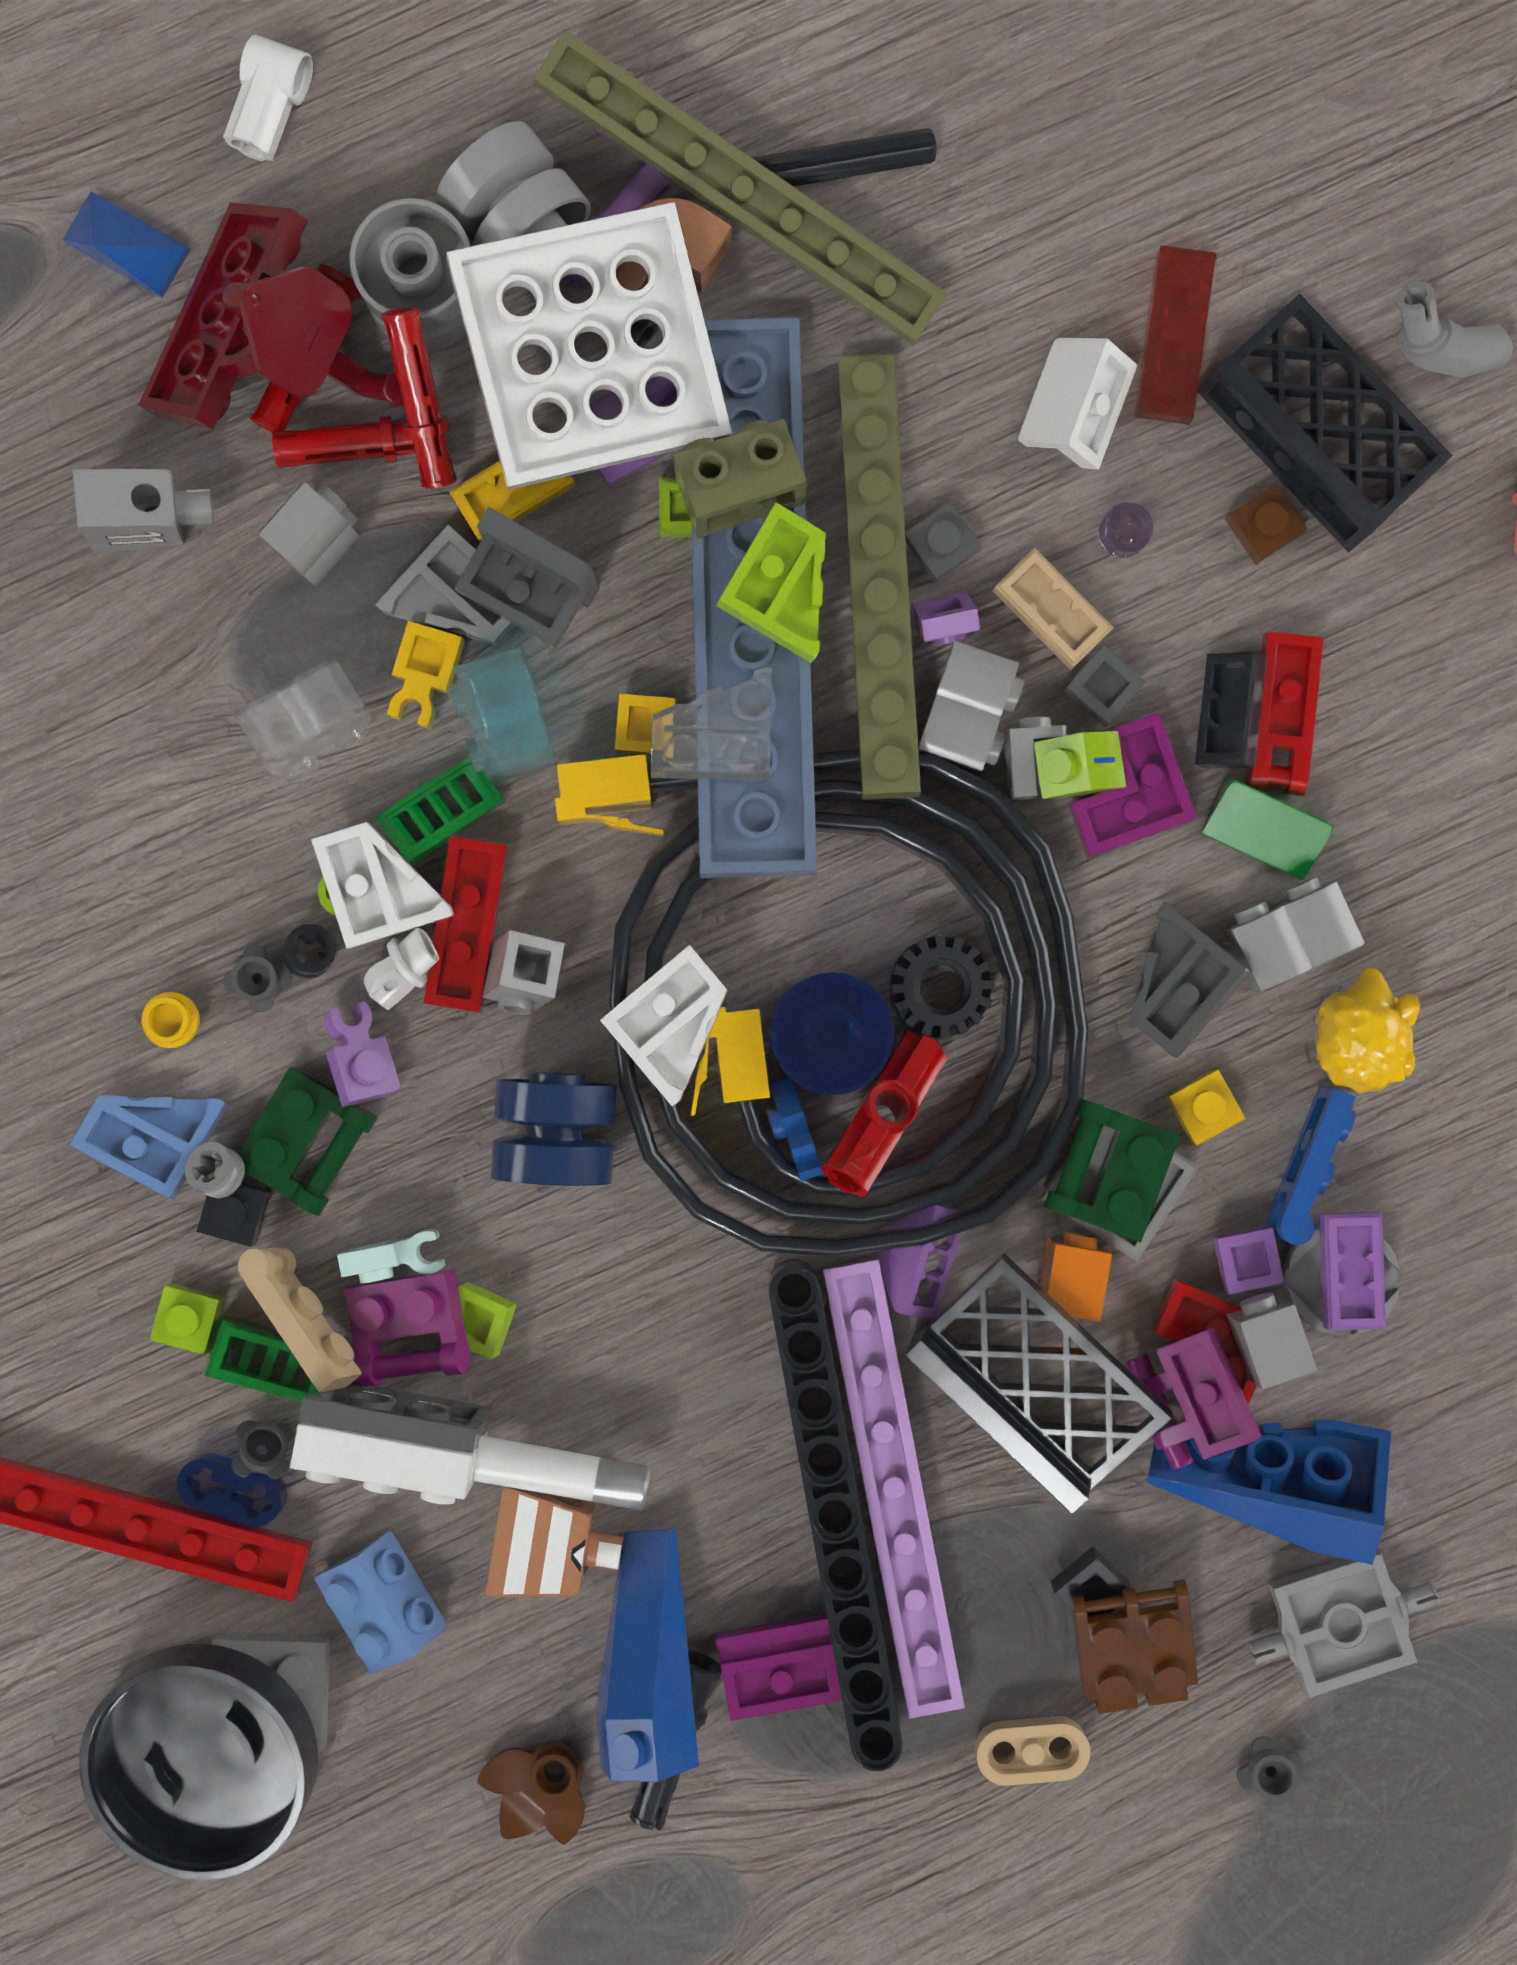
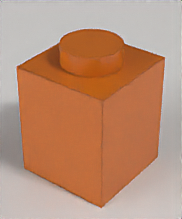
[1039,1231,1112,1322]

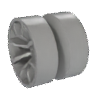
[436,121,591,246]
[350,198,471,351]

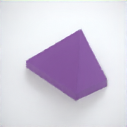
[874,1205,961,1320]

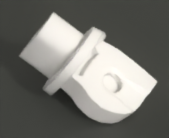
[364,927,439,1010]

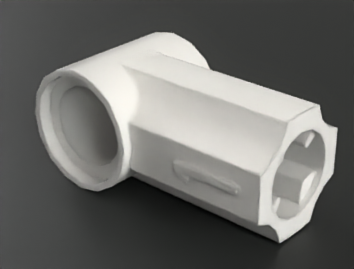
[223,34,313,162]

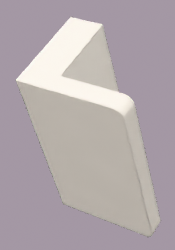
[1018,338,1138,469]

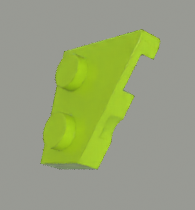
[716,502,826,663]

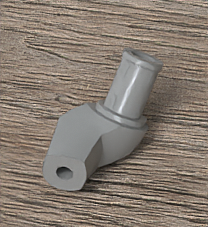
[1396,282,1513,378]

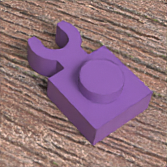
[324,1001,401,1107]

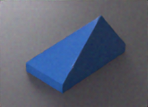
[63,192,190,298]

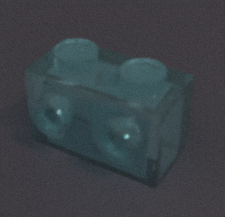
[450,647,558,783]

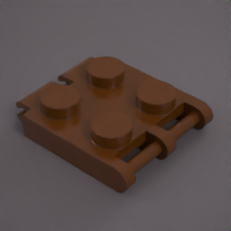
[1071,1579,1198,1714]

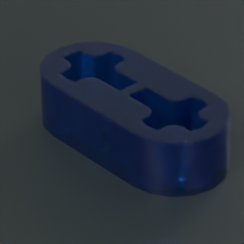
[176,1453,288,1527]

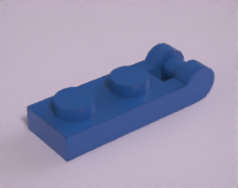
[1266,1086,1356,1245]

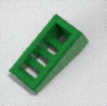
[376,754,505,866]
[204,1315,317,1403]

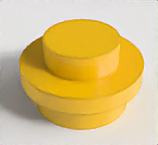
[141,992,200,1048]

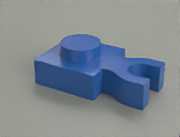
[766,1077,823,1181]

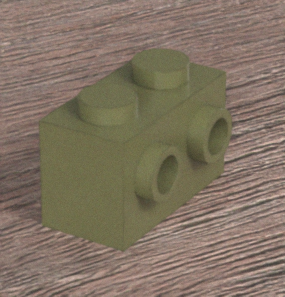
[673,418,807,539]

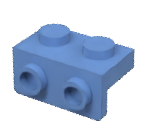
[314,1531,446,1675]

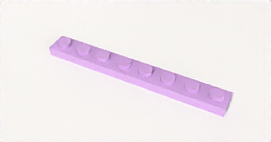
[822,1257,965,1719]

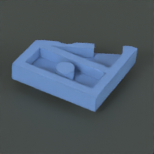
[69,1095,229,1200]

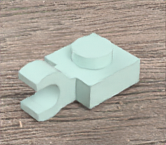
[337,1229,446,1283]

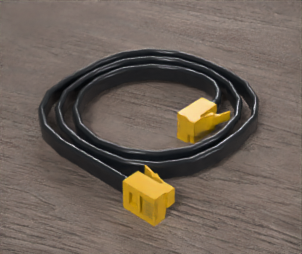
[555,748,1088,1257]

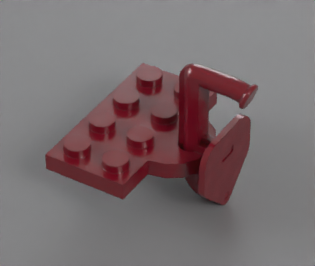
[138,202,404,430]

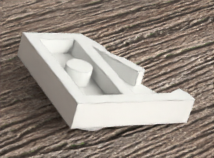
[311,822,455,949]
[600,945,728,1106]

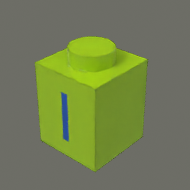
[1034,731,1126,799]

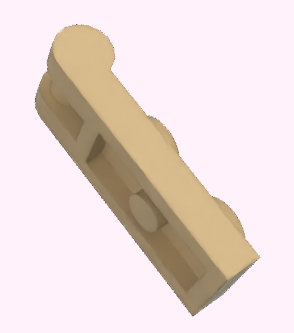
[238,1247,362,1393]

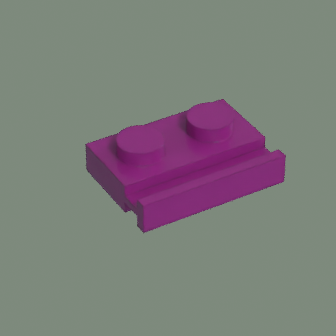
[716,1613,842,1721]

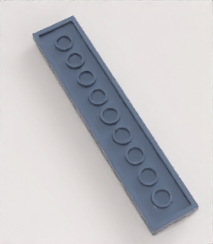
[692,318,817,878]

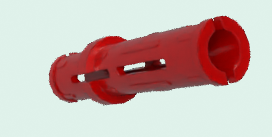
[381,306,457,489]
[272,415,415,469]

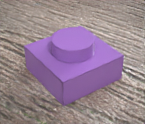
[912,592,980,644]
[1212,1225,1284,1295]

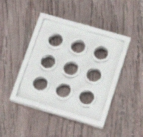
[447,202,732,490]

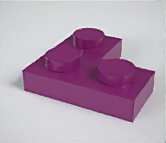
[1069,712,1197,858]

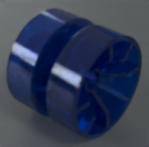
[771,972,894,1095]

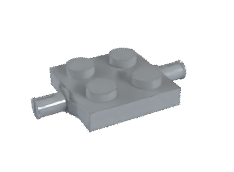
[1247,1550,1440,1698]

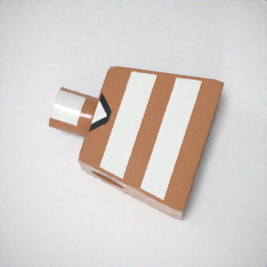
[485,1486,624,1597]

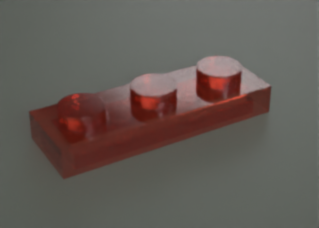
[1134,245,1216,425]

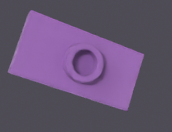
[1319,1211,1386,1331]

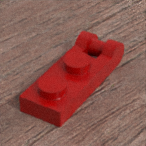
[1245,631,1324,796]

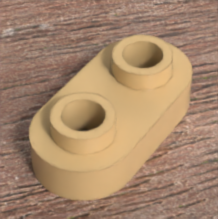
[974,1716,1090,1786]

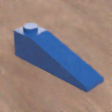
[1147,1420,1391,1565]
[596,1528,699,1782]

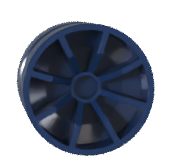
[491,1072,617,1186]

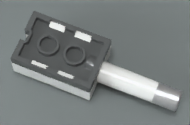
[290,1382,651,1510]

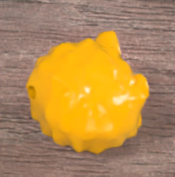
[1314,968,1420,1094]

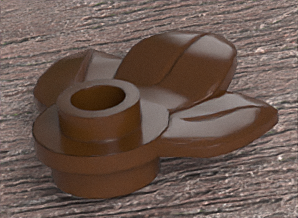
[477,1741,585,1845]

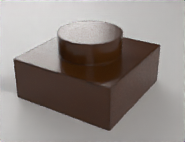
[1225,483,1308,565]

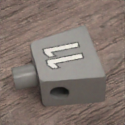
[72,469,214,554]

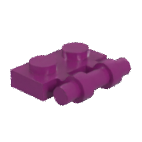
[1126,1327,1262,1470]

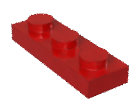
[423,836,508,1013]

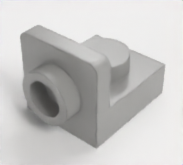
[1003,717,1067,803]

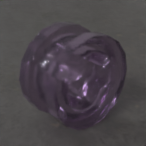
[1099,502,1153,558]

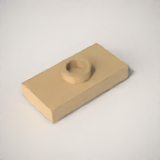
[993,548,1114,670]

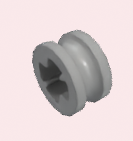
[185,1141,245,1199]

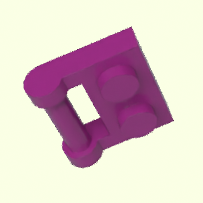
[344,1269,470,1388]

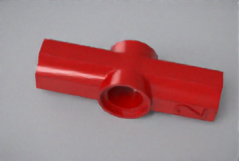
[821,1031,948,1197]

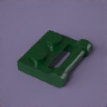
[238,1067,378,1216]
[1043,1099,1180,1243]

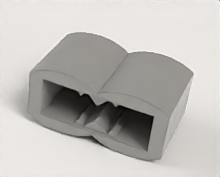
[257,481,360,587]
[918,641,1024,775]
[1224,877,1365,992]

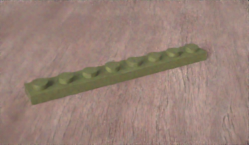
[534,29,947,346]
[837,354,921,800]

